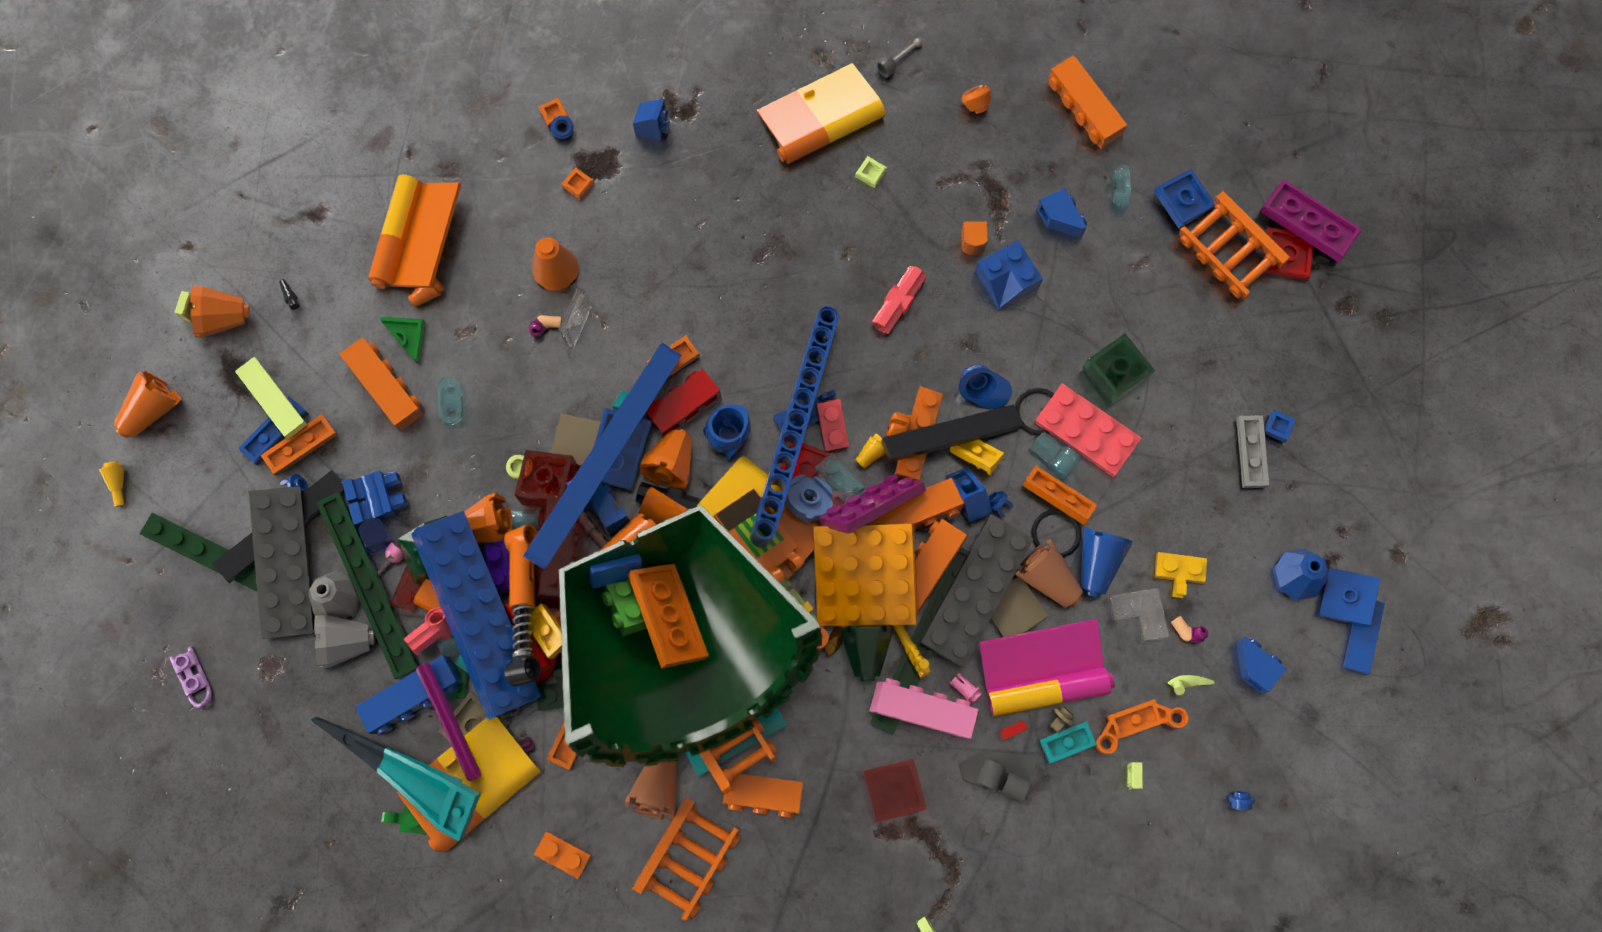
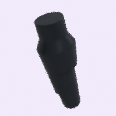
[279,279,299,310]

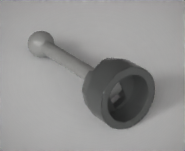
[876,38,923,78]

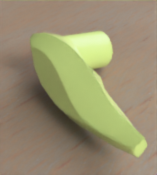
[1168,675,1214,695]

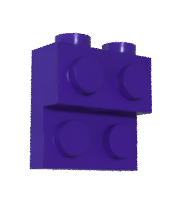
[480,540,510,596]

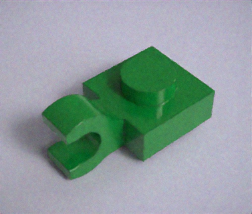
[381,806,427,835]

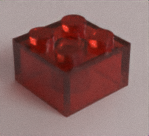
[514,450,579,509]
[863,758,927,823]

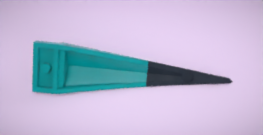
[311,717,481,841]

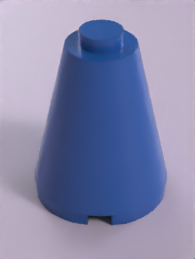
[1081,528,1133,598]

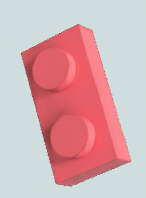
[816,399,849,451]

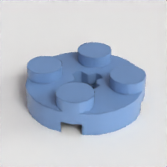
[785,475,833,524]

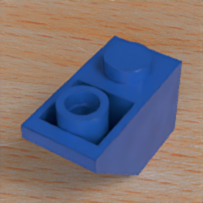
[633,99,670,141]
[1037,188,1087,238]
[1236,637,1287,694]

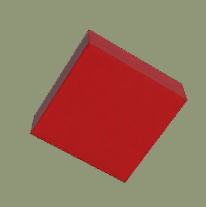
[998,720,1028,741]

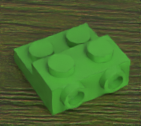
[602,579,647,636]

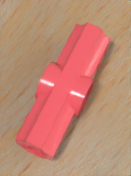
[872,266,927,334]
[403,607,452,656]

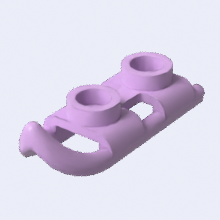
[169,646,212,709]

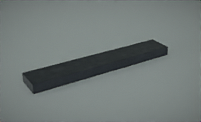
[881,404,1023,463]
[212,470,345,584]

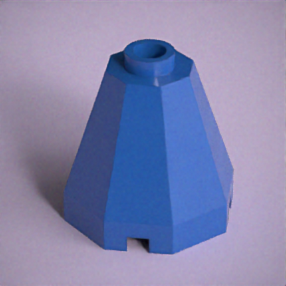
[1272,548,1328,601]

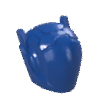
[703,404,751,461]

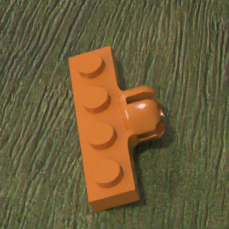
[886,386,943,481]

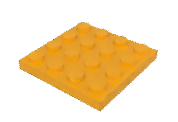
[813,523,917,626]

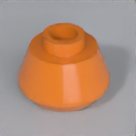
[961,85,991,114]

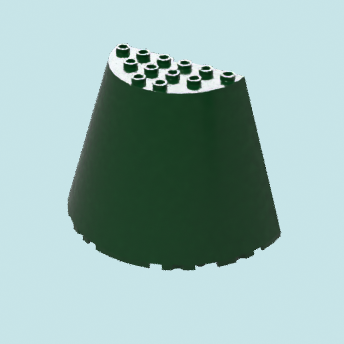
[559,505,822,767]

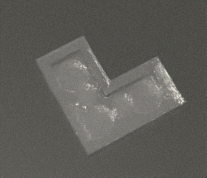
[1108,588,1169,642]

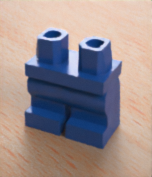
[342,470,408,529]
[589,483,630,538]

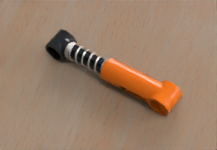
[504,524,541,687]

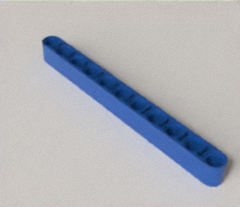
[750,306,839,548]
[523,342,682,570]

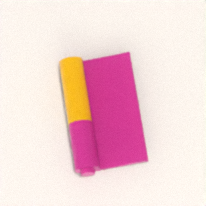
[979,619,1115,717]

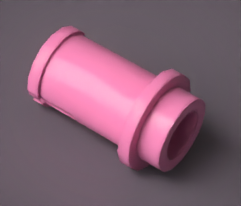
[950,672,982,704]

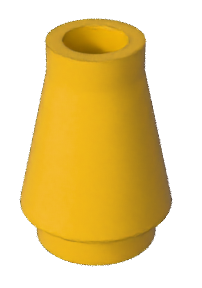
[855,433,886,469]

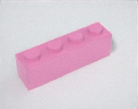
[870,678,978,739]

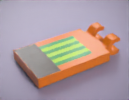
[714,488,804,583]

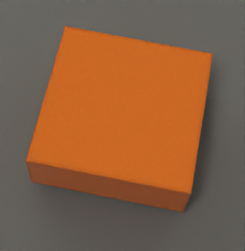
[538,98,569,129]
[561,167,594,200]

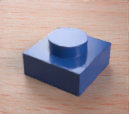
[1264,410,1296,443]

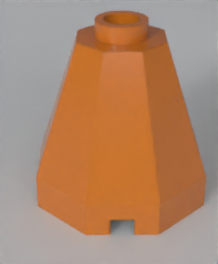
[190,286,250,337]
[640,429,692,490]
[464,493,515,545]

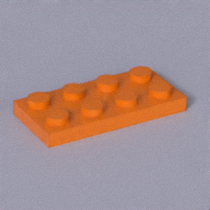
[628,564,709,668]

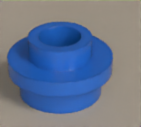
[551,116,574,139]
[1229,791,1255,810]

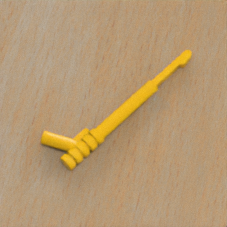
[892,625,931,678]

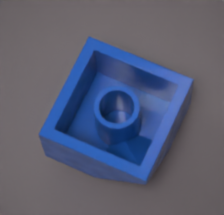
[975,240,1043,310]

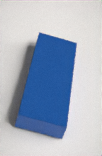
[238,396,309,466]
[1343,601,1385,675]

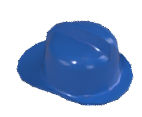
[958,365,1012,409]

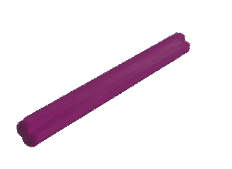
[416,663,481,782]

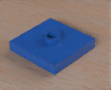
[1153,169,1216,228]
[1319,568,1381,628]

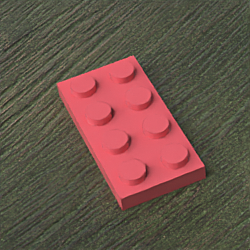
[1034,383,1142,478]

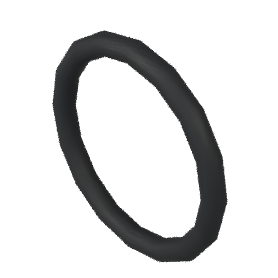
[1015,388,1055,435]
[1032,509,1082,558]

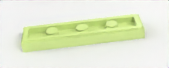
[235,357,307,439]

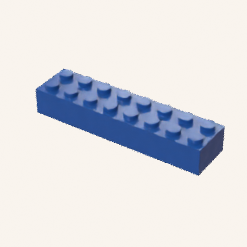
[411,511,541,720]

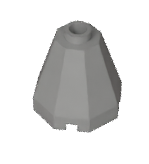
[308,571,361,620]
[314,615,374,668]

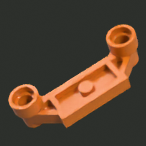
[1096,699,1189,754]

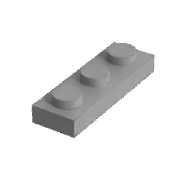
[1236,415,1269,488]

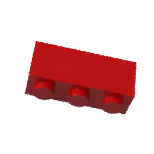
[645,369,721,437]

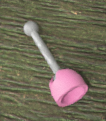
[377,542,404,576]

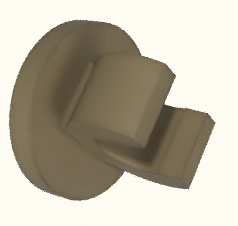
[1050,706,1076,733]

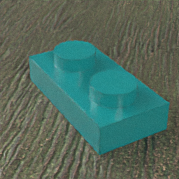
[1039,721,1096,764]

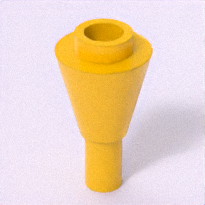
[99,461,125,507]

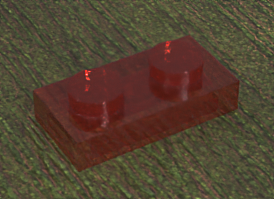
[391,565,424,613]

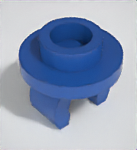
[280,474,307,494]
[988,491,1013,518]

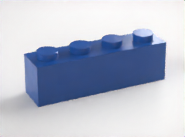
[355,655,464,736]

